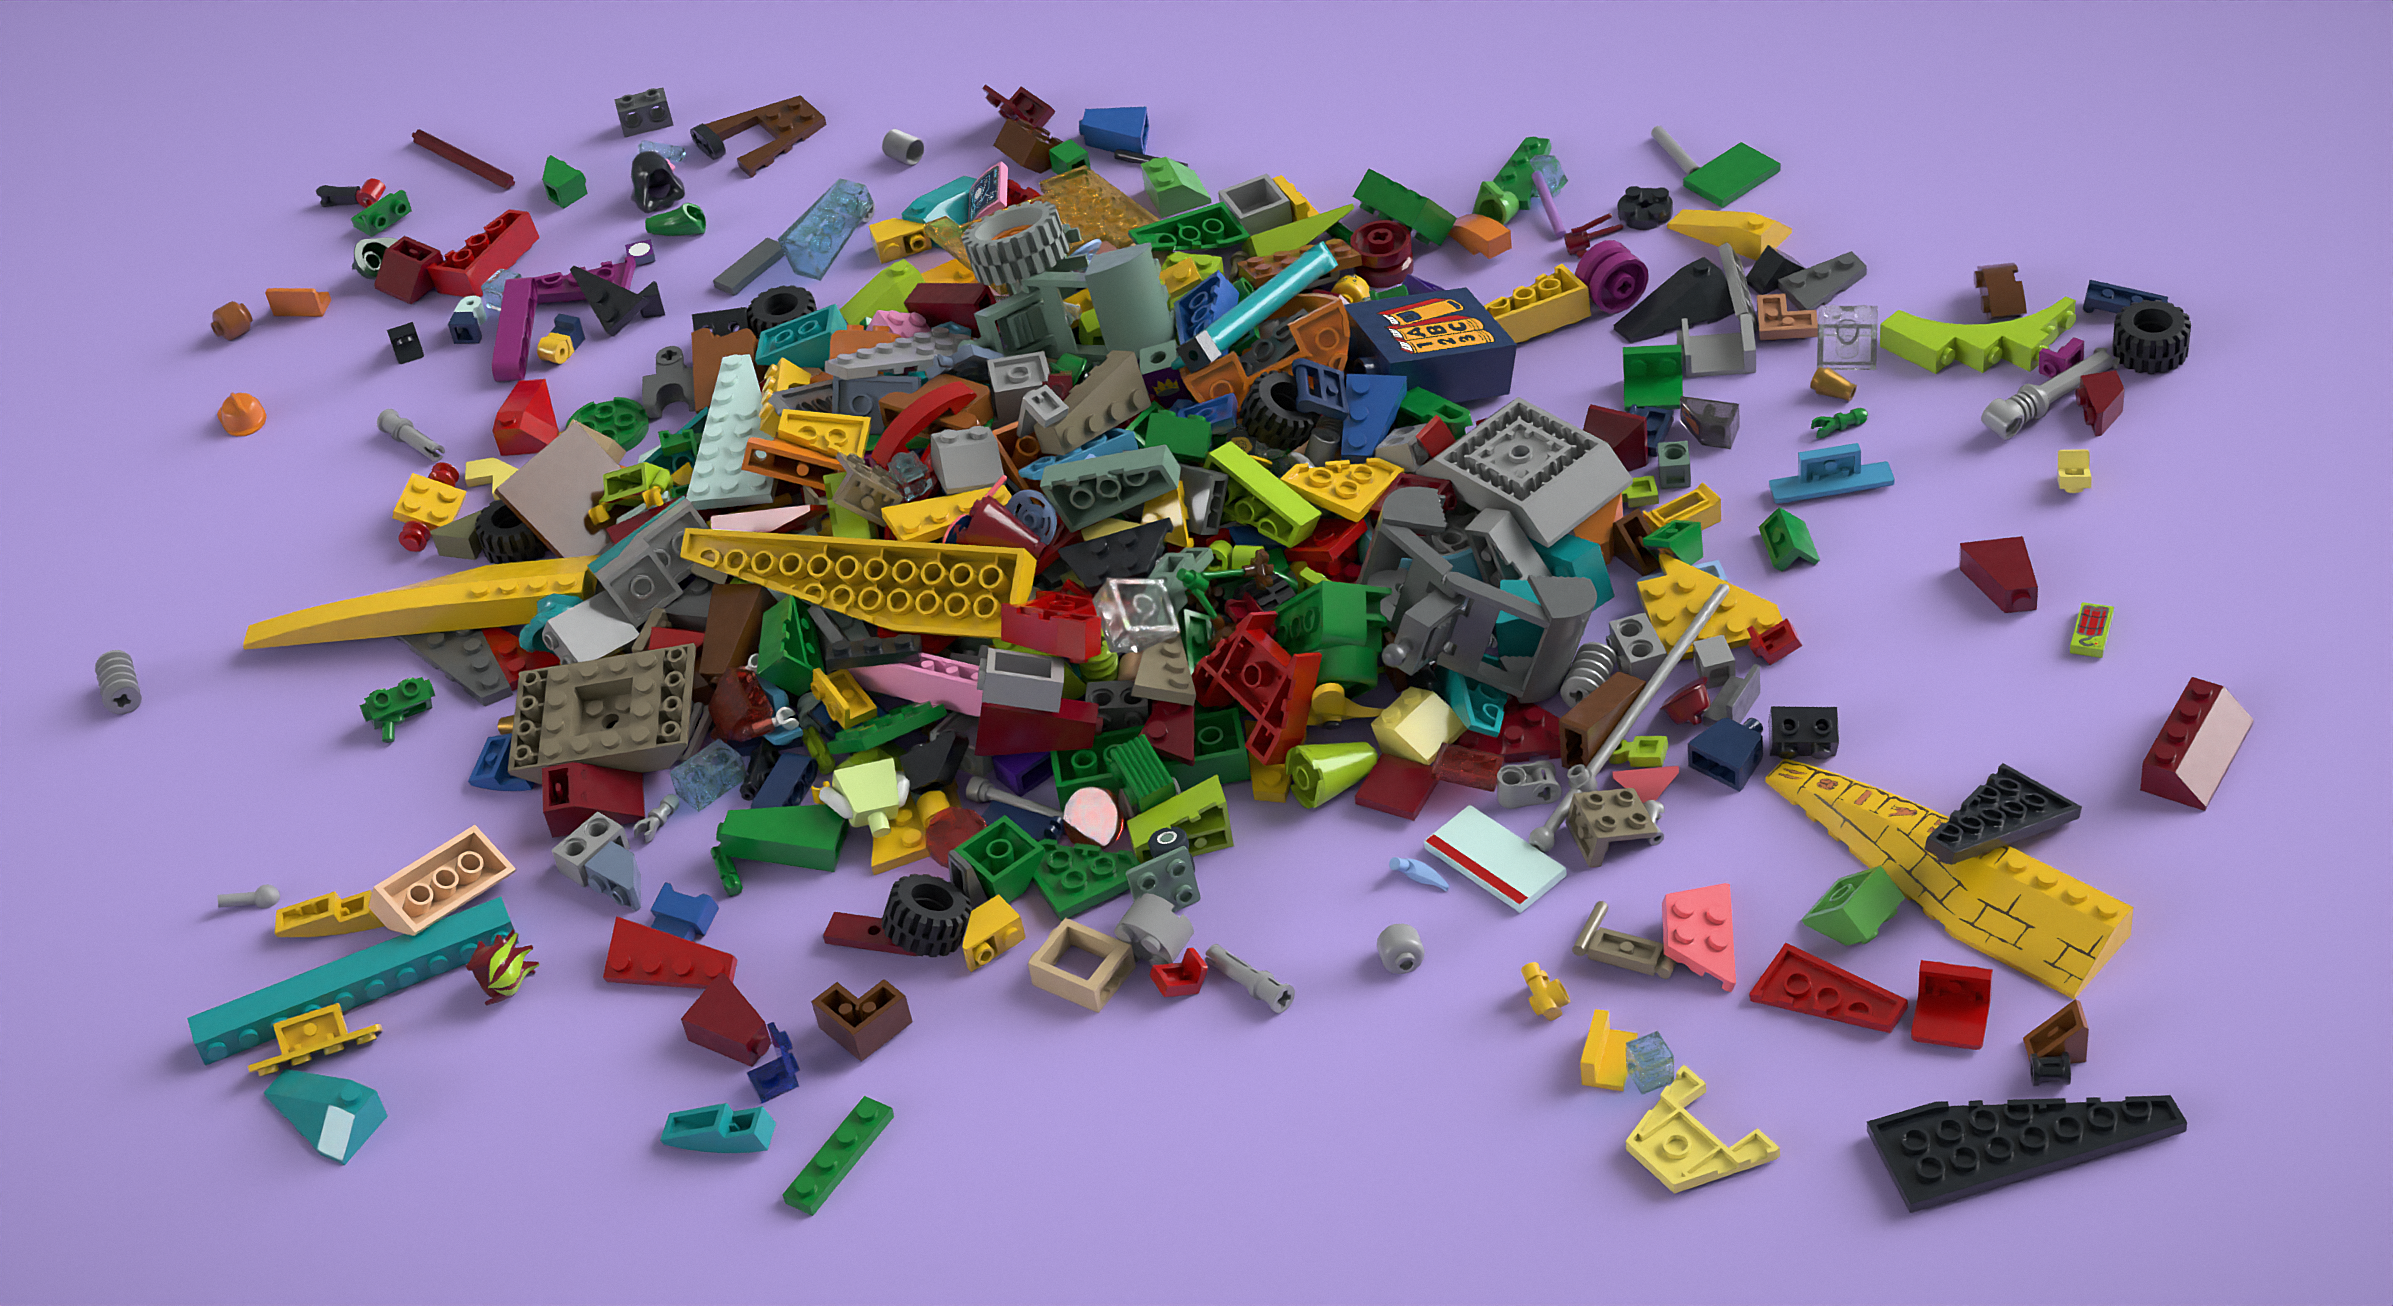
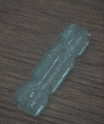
[638,140,686,162]

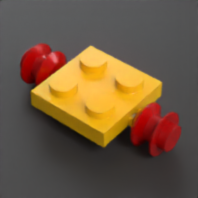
[392,462,467,552]

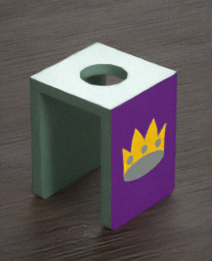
[1139,340,1192,409]

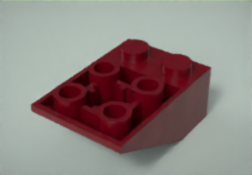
[542,762,646,838]

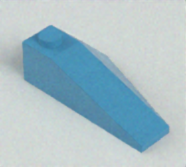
[1018,427,1139,480]

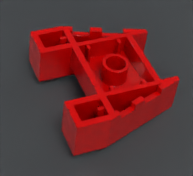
[1001,591,1146,663]
[1191,611,1322,766]

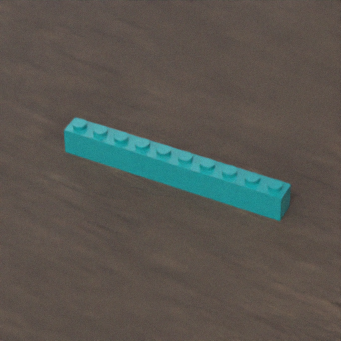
[187,896,519,1066]

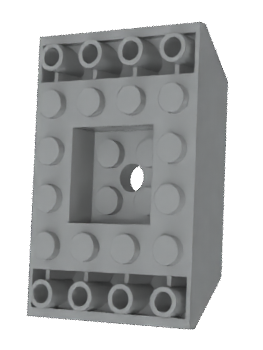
[1416,397,1633,548]

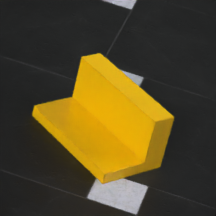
[1580,1009,1638,1091]

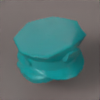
[519,593,583,654]

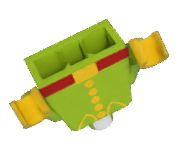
[588,462,673,525]

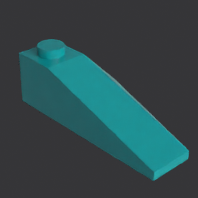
[263,1069,388,1165]

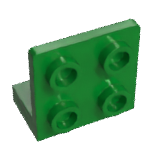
[1623,344,1683,411]

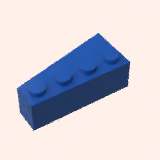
[1174,270,1239,362]

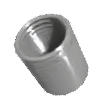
[882,129,924,165]

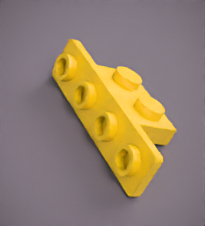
[247,1003,383,1077]

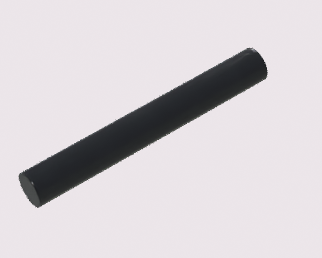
[1114,149,1188,167]

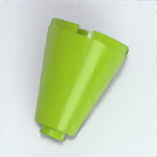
[1285,742,1378,809]

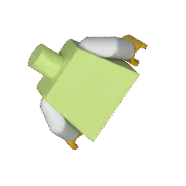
[811,758,910,838]

